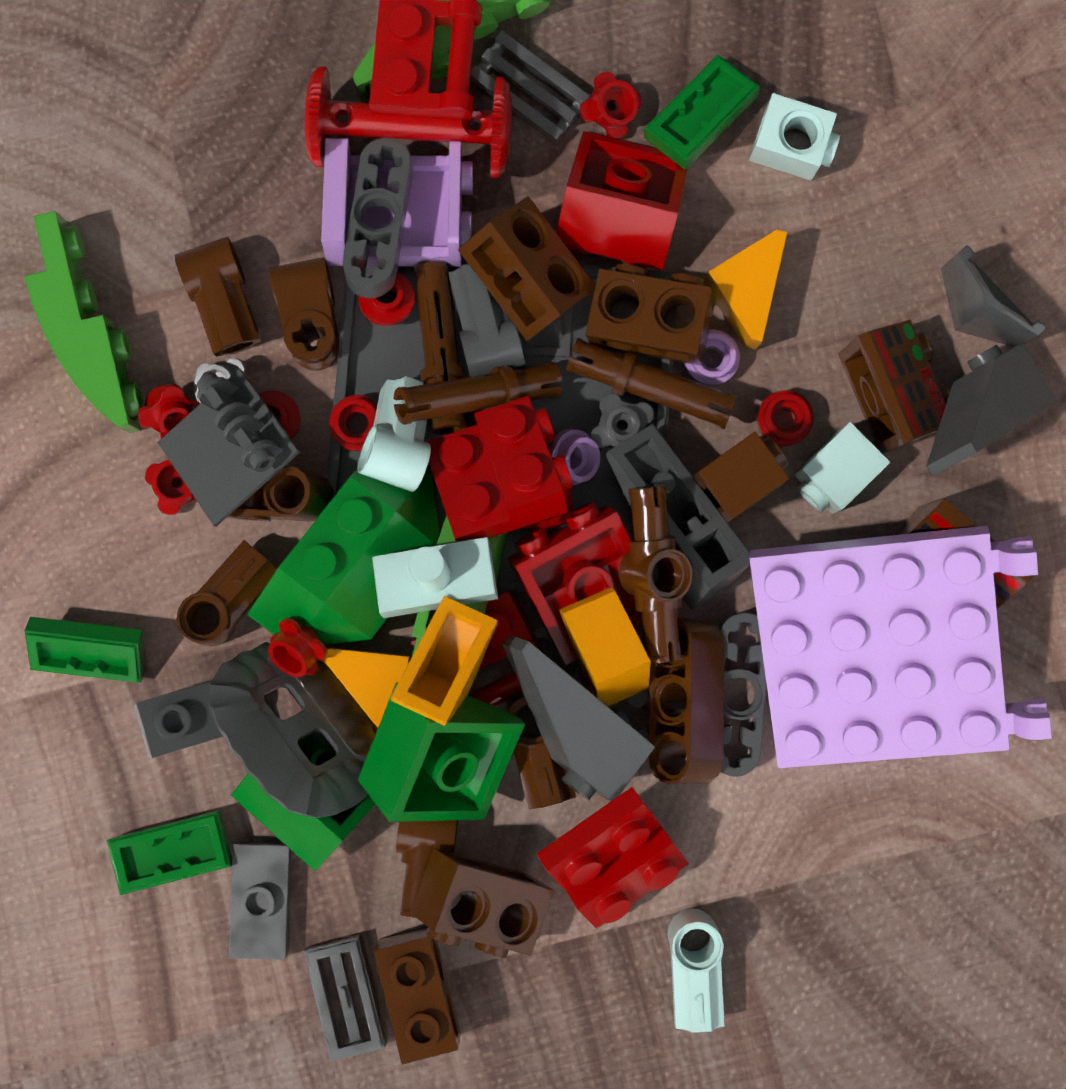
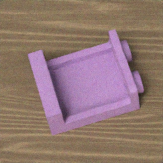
[321,138,473,267]

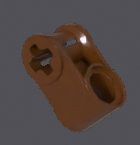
[269,257,339,371]
[227,466,334,522]

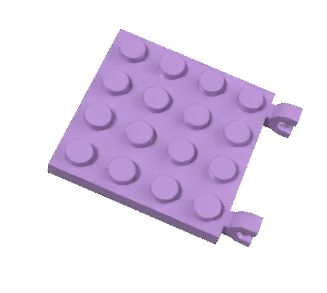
[749,526,1052,768]

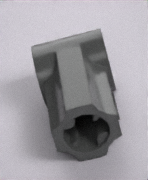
[448,264,526,377]

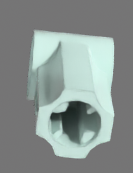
[357,376,431,492]
[667,908,725,1033]

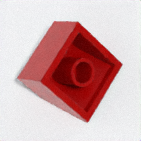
[556,131,687,270]

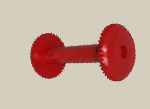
[304,66,512,178]

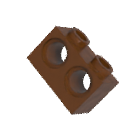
[458,196,595,341]
[585,264,716,366]
[693,431,790,522]
[410,848,554,958]
[373,926,461,1065]

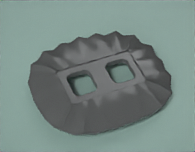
[209,642,376,818]

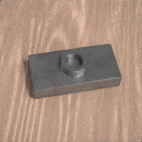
[229,842,292,960]

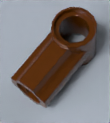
[175,236,261,357]
[176,540,277,647]
[507,695,576,810]

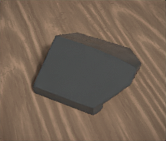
[941,245,1046,347]

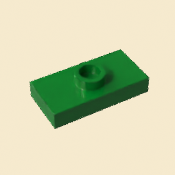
[644,54,760,170]
[24,616,146,683]
[107,810,232,895]

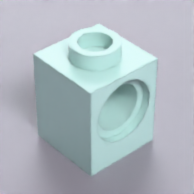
[749,93,840,181]
[793,422,890,514]

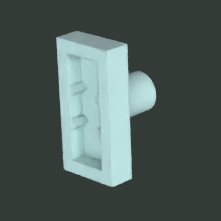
[372,537,498,618]

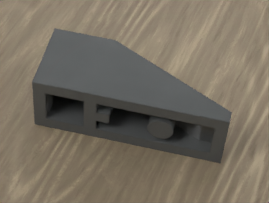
[926,343,1057,476]
[606,424,750,610]
[503,635,655,801]

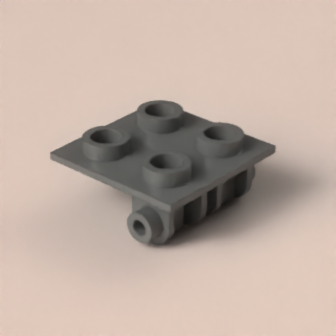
[157,369,300,527]

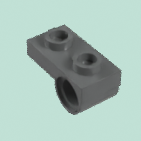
[133,681,223,759]

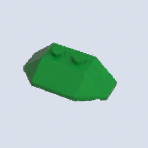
[247,468,440,645]

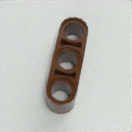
[648,617,724,784]

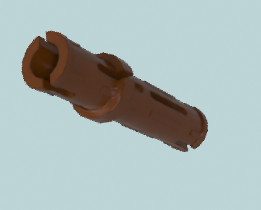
[414,261,467,434]
[566,337,737,429]
[393,362,562,425]

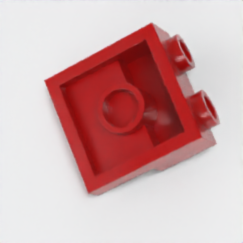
[425,395,573,542]
[507,502,643,665]
[536,787,689,929]

